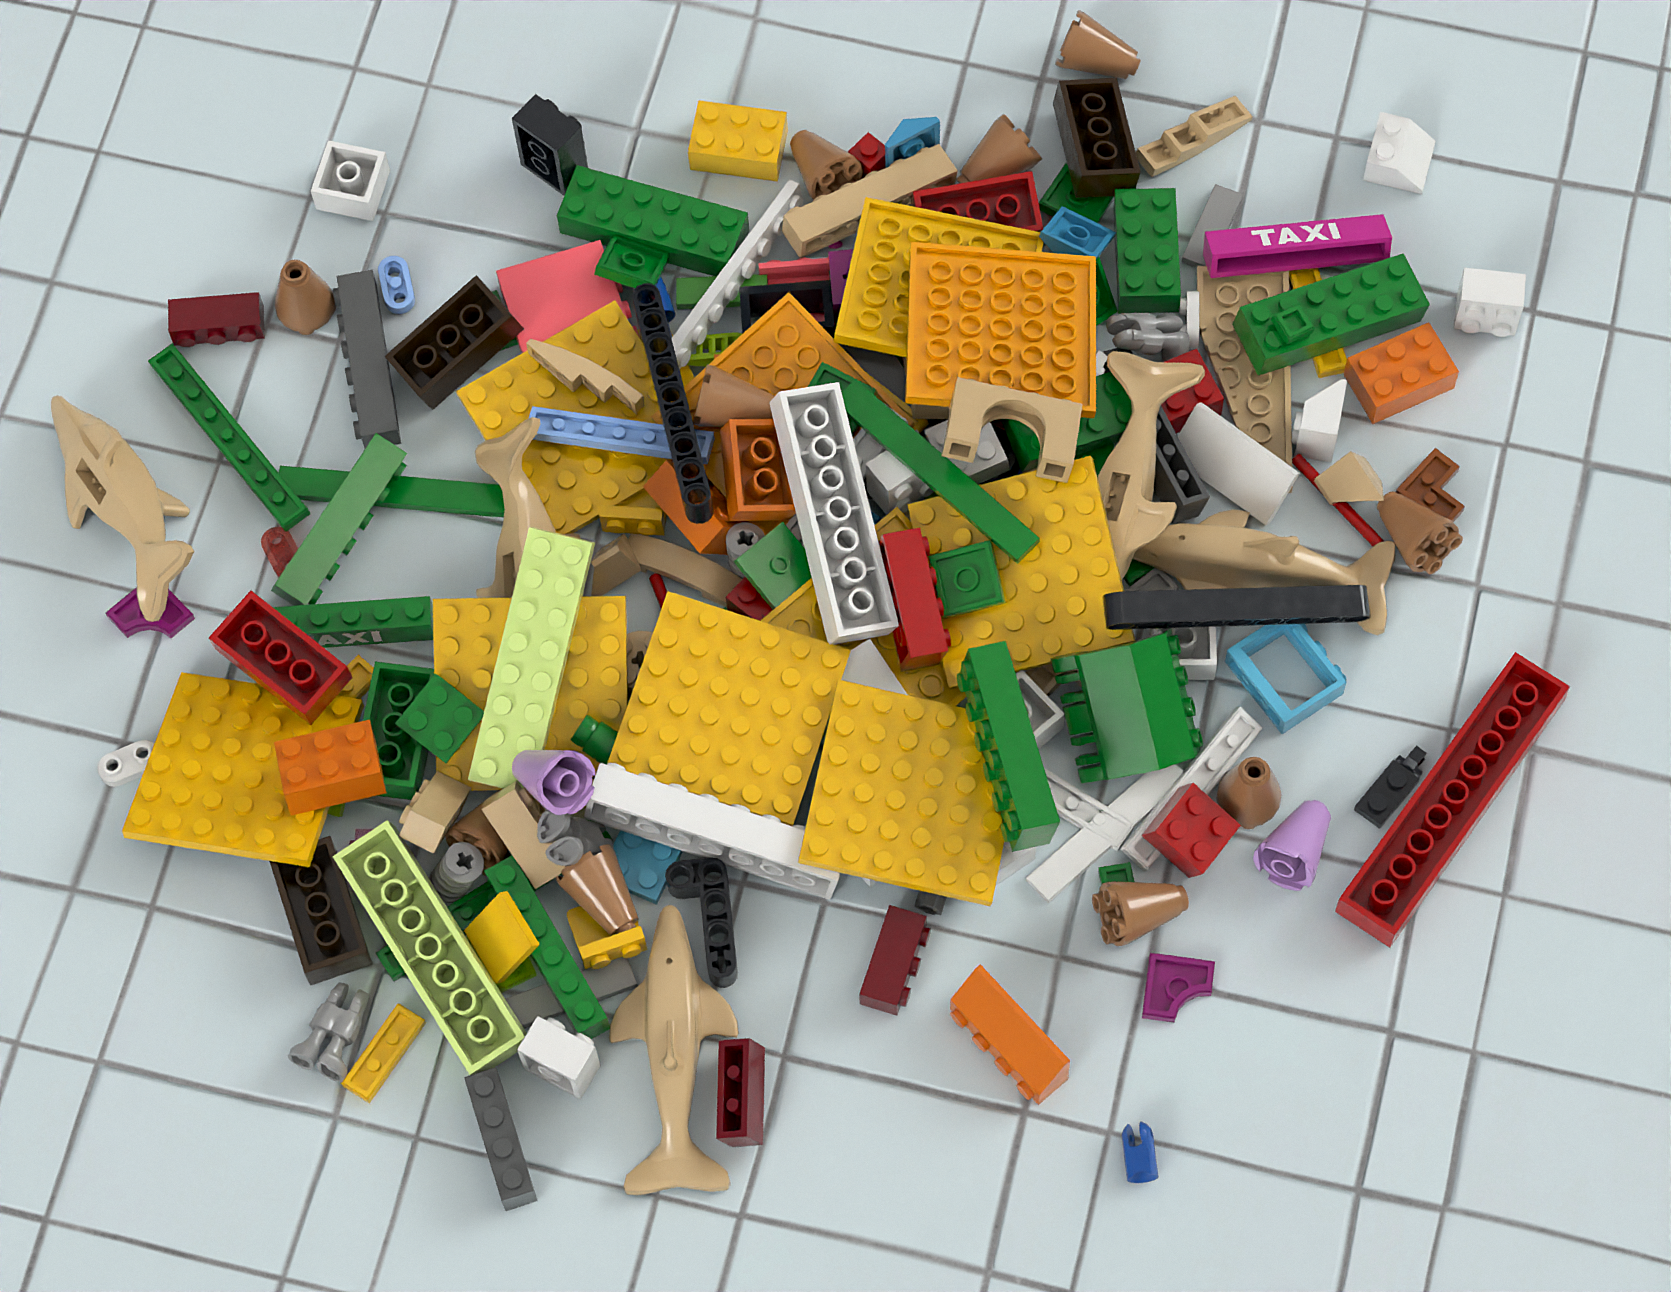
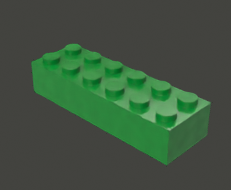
[557,165,749,276]
[1232,253,1430,376]
[957,641,1060,852]

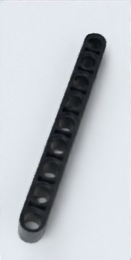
[632,283,714,524]
[1102,585,1371,630]

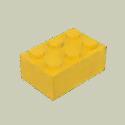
[688,100,788,182]

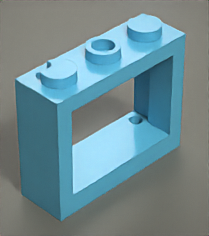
[1225,624,1346,734]

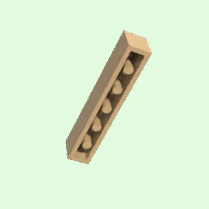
[782,144,958,258]

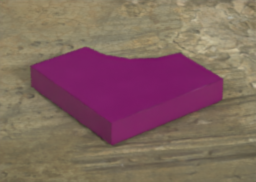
[105,587,195,638]
[1142,953,1215,1023]

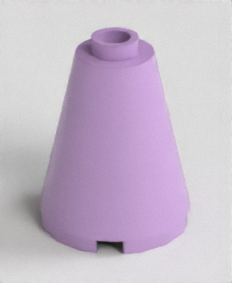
[512,750,595,815]
[1253,800,1331,891]

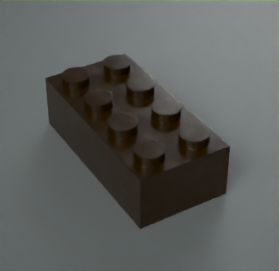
[1053,78,1141,198]
[384,275,524,410]
[269,836,373,986]

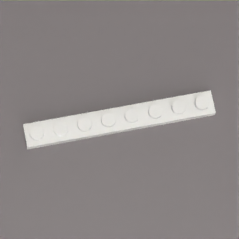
[671,179,803,370]

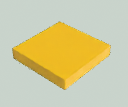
[464,891,540,984]

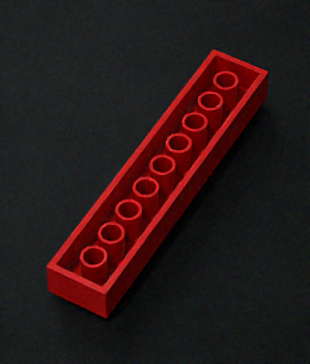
[1335,652,1570,948]

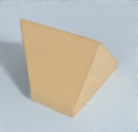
[1314,451,1384,505]
[591,534,641,596]

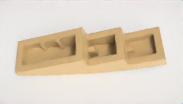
[1136,96,1253,177]
[526,339,644,414]

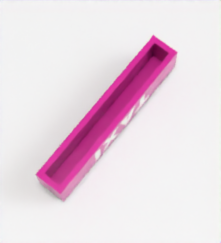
[1203,214,1392,278]

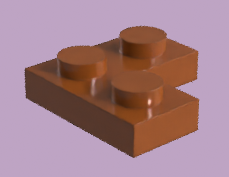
[1396,448,1465,522]

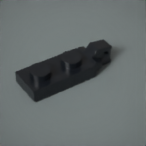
[1354,745,1427,829]

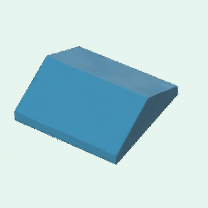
[885,117,940,168]
[1039,206,1116,260]

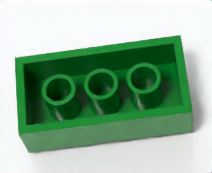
[1113,188,1181,314]
[1001,372,1132,472]
[363,661,434,800]

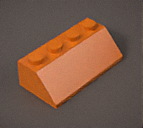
[950,964,1070,1105]

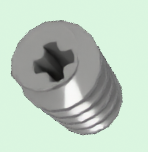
[726,522,765,579]
[429,842,484,903]

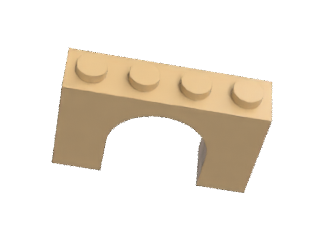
[942,377,1083,483]

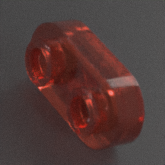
[261,527,298,578]

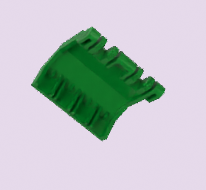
[1051,628,1203,783]

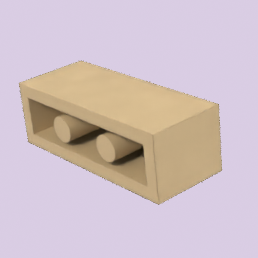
[399,771,472,853]
[481,781,566,889]

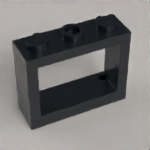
[739,280,835,338]

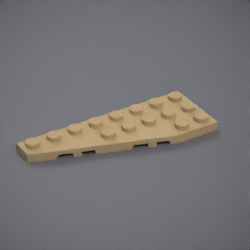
[1196,266,1293,493]

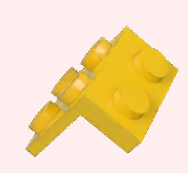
[599,490,667,536]
[567,906,648,969]

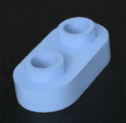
[378,256,415,314]

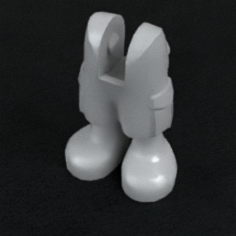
[1106,313,1189,362]
[537,810,614,866]
[288,982,369,1082]

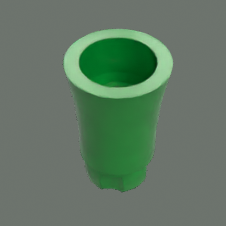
[570,715,618,765]

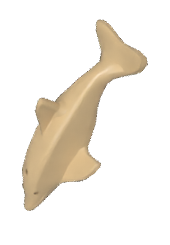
[1097,351,1205,581]
[51,395,194,622]
[475,417,581,598]
[1132,509,1395,635]
[609,905,739,1195]

